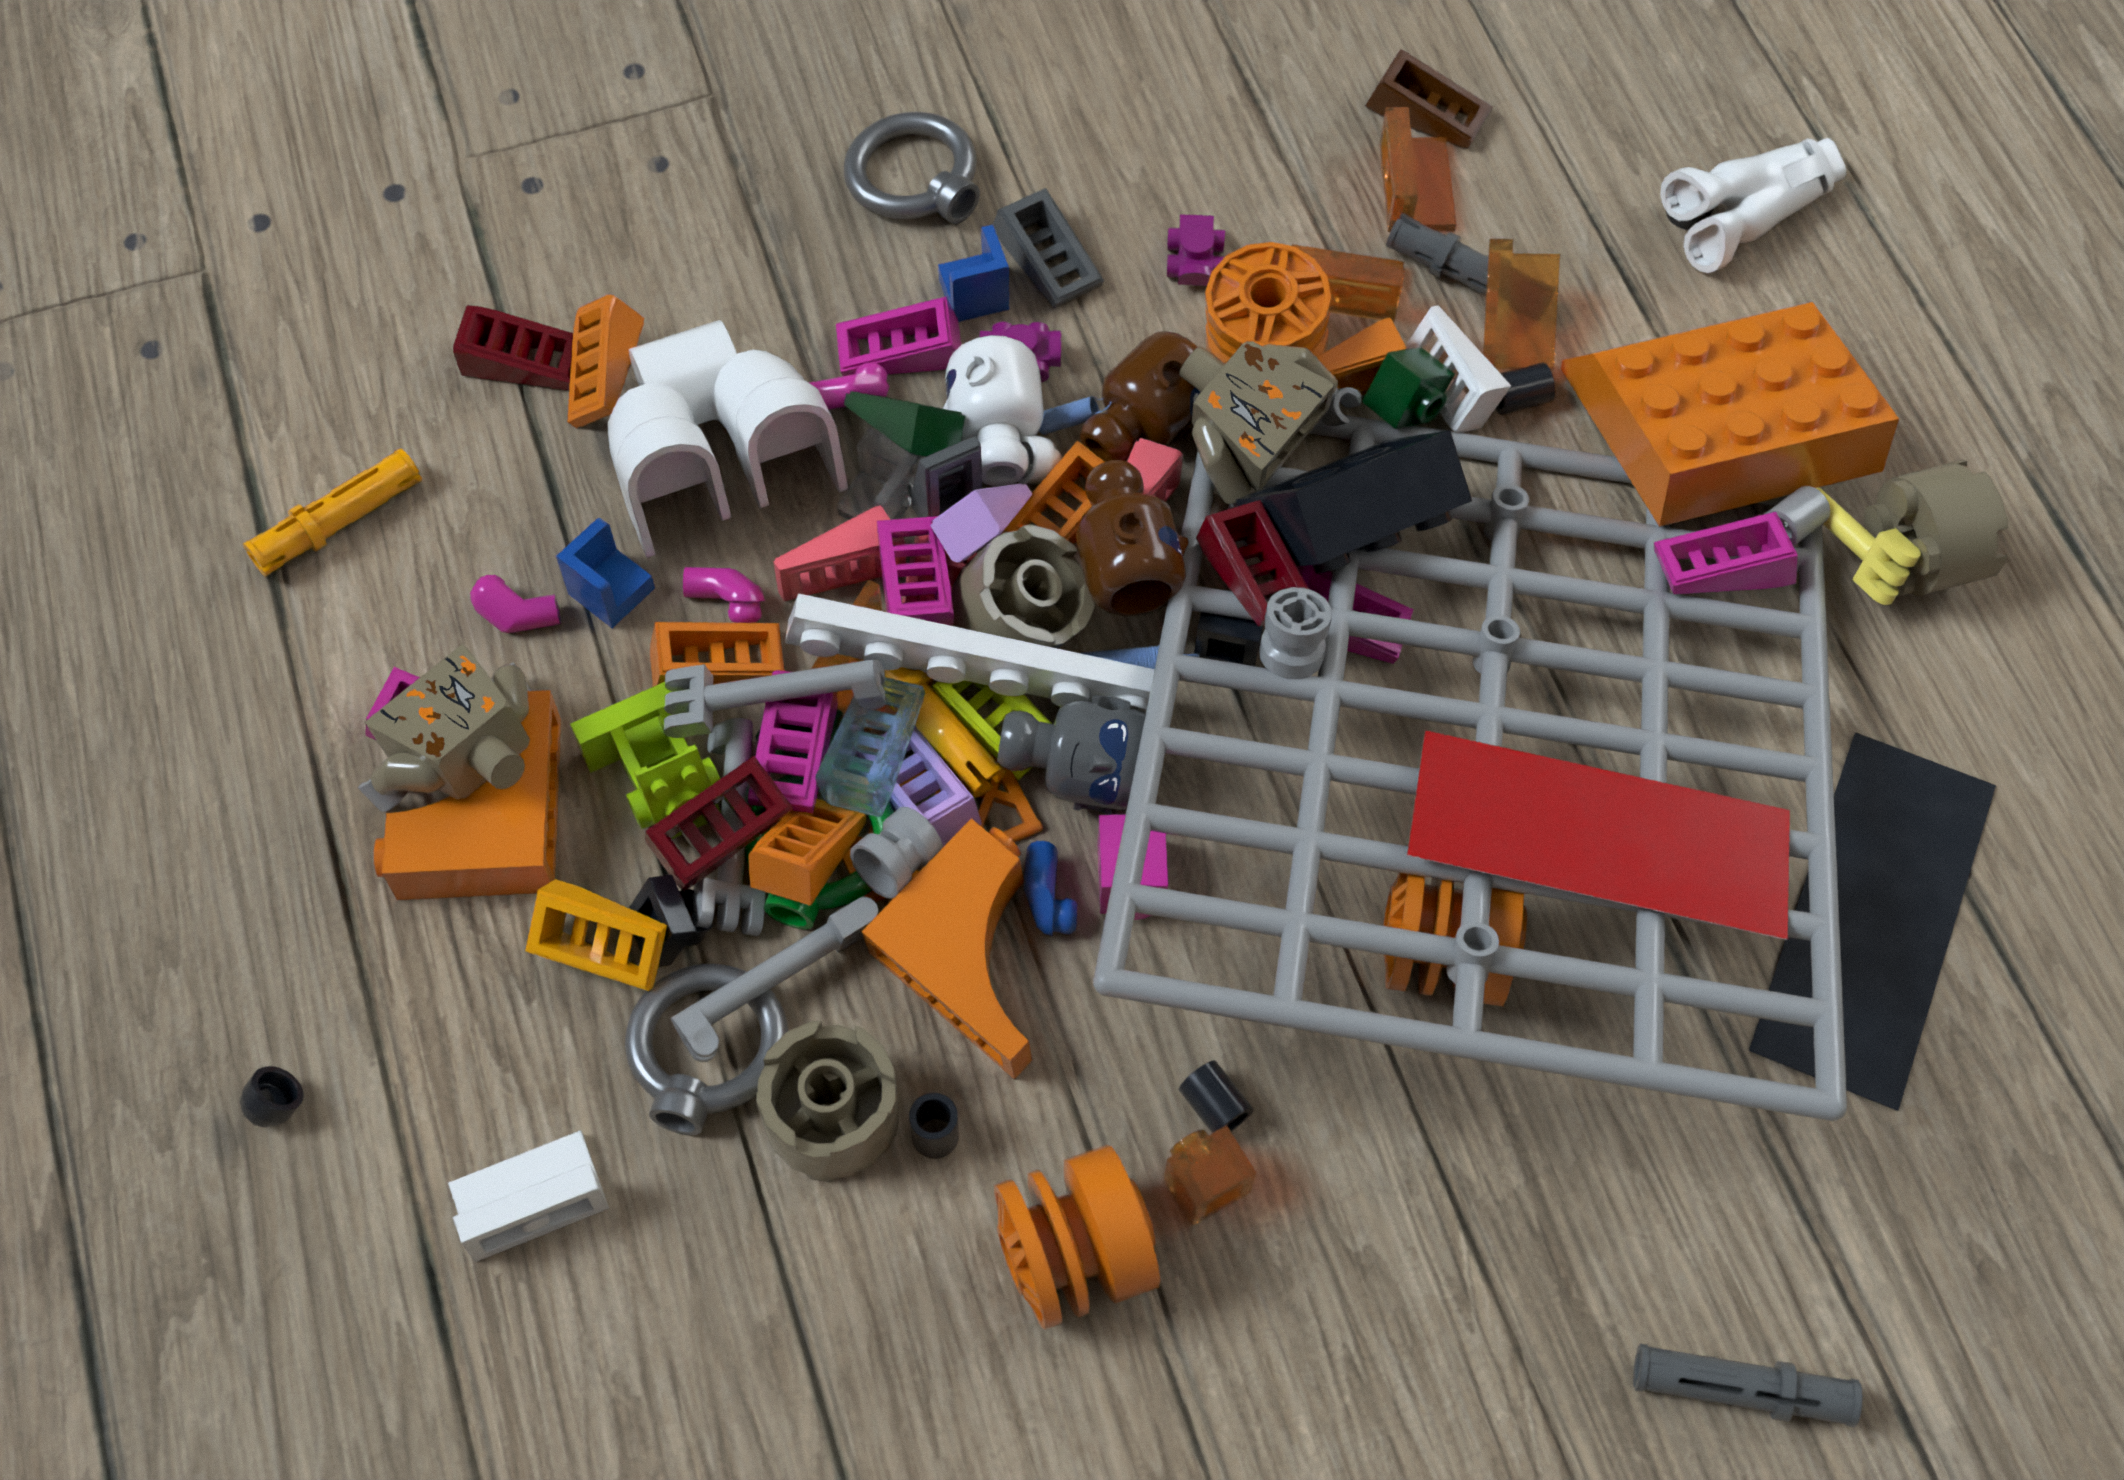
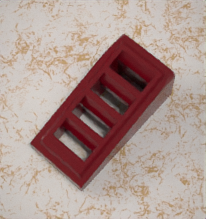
[453,305,573,390]
[1196,500,1310,627]
[645,756,793,892]

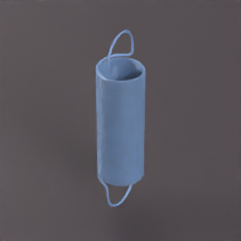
[1039,396,1111,435]

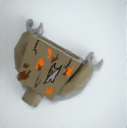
[1179,341,1361,510]
[357,644,532,812]

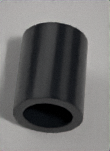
[1495,362,1556,415]
[1178,1060,1254,1139]
[909,1093,959,1159]

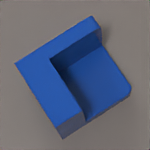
[938,224,1009,322]
[556,518,655,629]

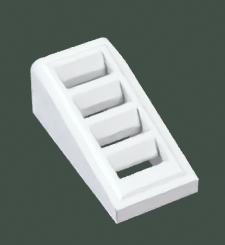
[1406,305,1511,433]

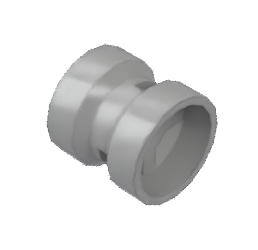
[1259,587,1332,679]
[850,807,943,899]

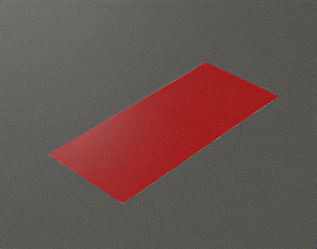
[1407,730,1790,940]

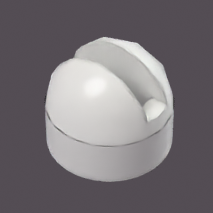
[1018,436,1062,484]

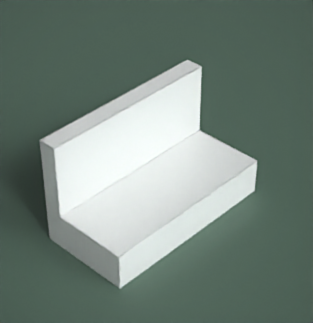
[448,1130,609,1262]

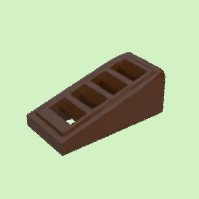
[1365,49,1493,149]

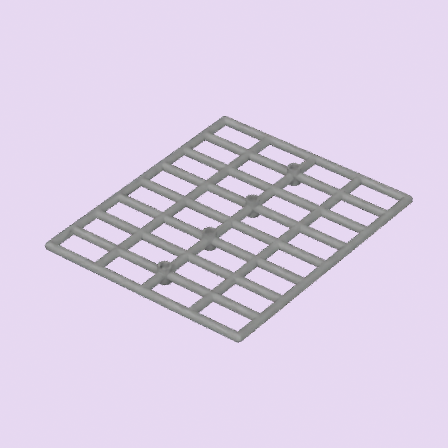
[1093,415,1847,1121]

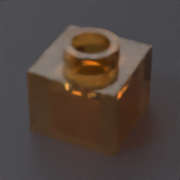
[1163,1125,1256,1226]

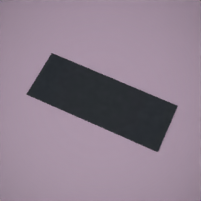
[1749,732,1996,1111]

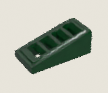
[844,391,965,457]

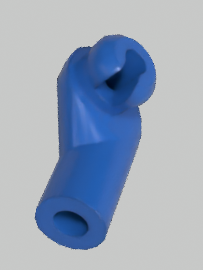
[1023,841,1078,937]

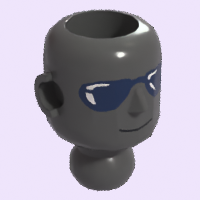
[997,695,1146,815]

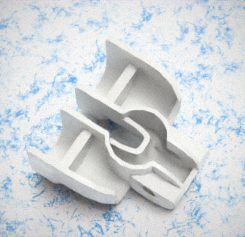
[608,320,848,558]

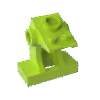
[570,682,721,839]

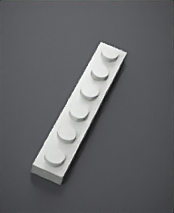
[785,593,1155,713]

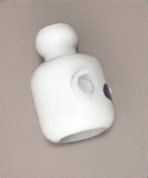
[943,335,1044,486]

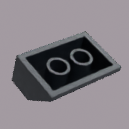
[1236,430,1472,573]

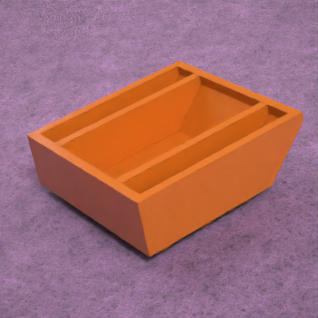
[1561,302,1899,527]

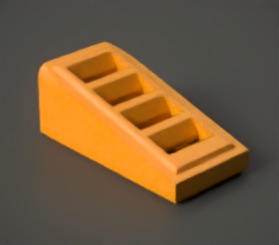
[525,879,667,991]

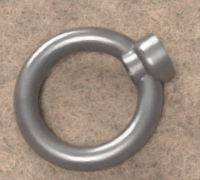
[844,112,980,224]
[625,964,788,1135]

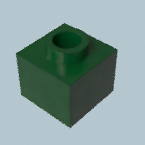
[1362,347,1455,429]

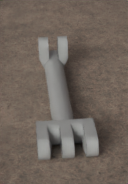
[664,659,885,738]
[692,718,765,936]
[671,897,878,1062]

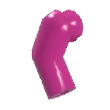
[809,362,890,410]
[683,567,765,623]
[470,575,561,633]

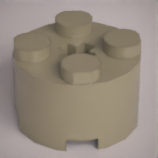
[1864,459,2009,597]
[952,524,1095,649]
[756,1021,899,1182]

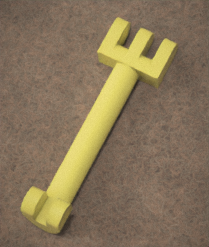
[1816,487,1921,605]

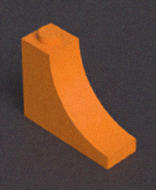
[374,690,561,900]
[861,818,1032,1080]

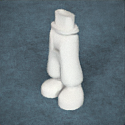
[1660,138,1846,273]

